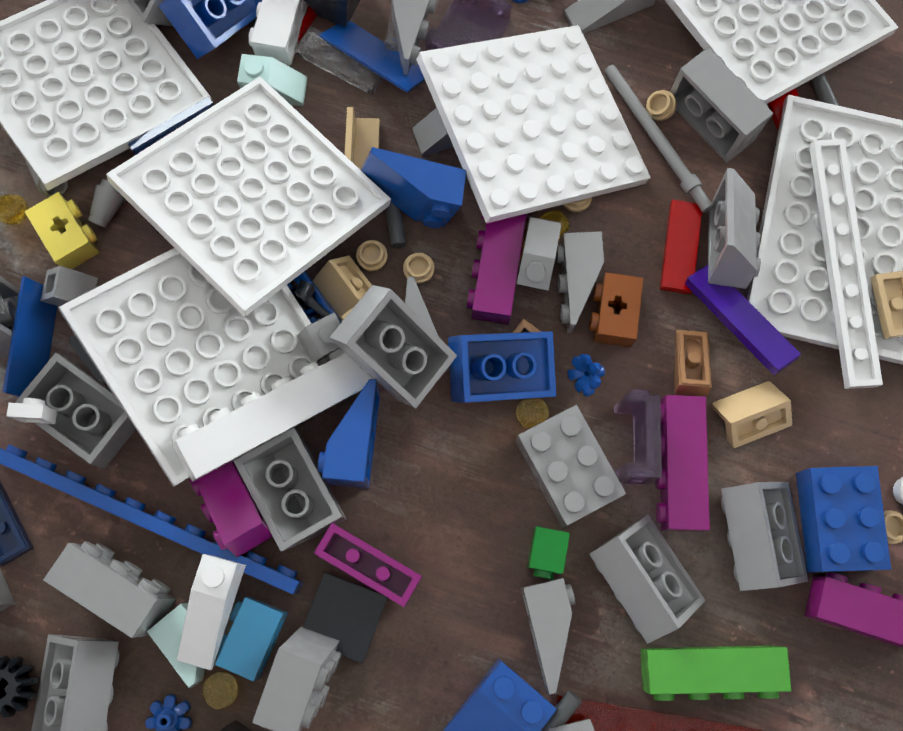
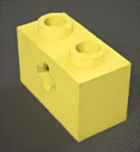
[24,192,100,269]

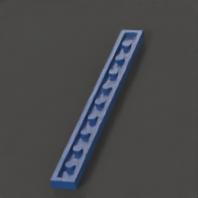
[0,444,303,595]

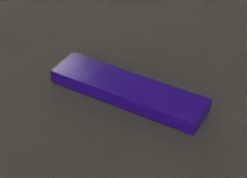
[685,265,801,376]

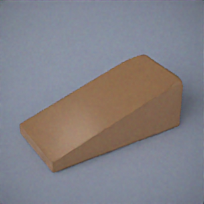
[674,330,712,397]

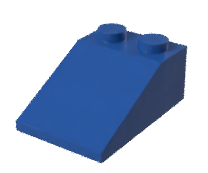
[159,0,262,59]
[361,147,466,228]
[448,331,556,403]
[318,379,381,489]
[442,659,557,731]

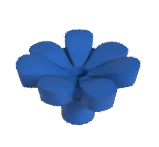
[567,354,605,397]
[145,694,192,731]

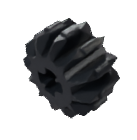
[0,656,40,718]

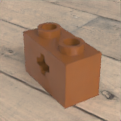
[589,272,644,347]

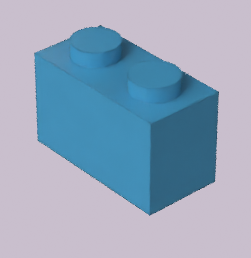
[215,597,288,682]

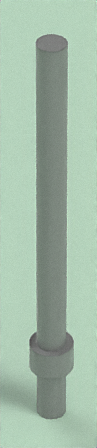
[604,64,714,213]

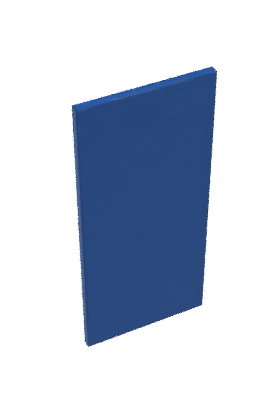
[319,21,425,93]
[3,276,57,397]

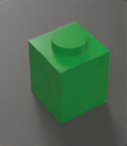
[526,526,570,580]

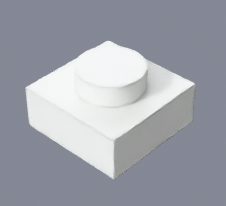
[6,398,57,424]

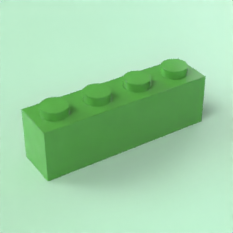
[640,645,791,701]

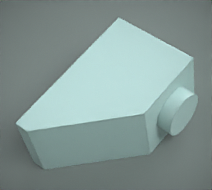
[237,54,308,106]
[147,603,205,688]

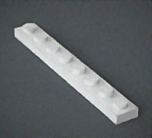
[809,139,883,389]

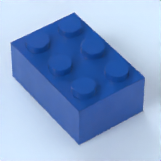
[796,466,891,573]

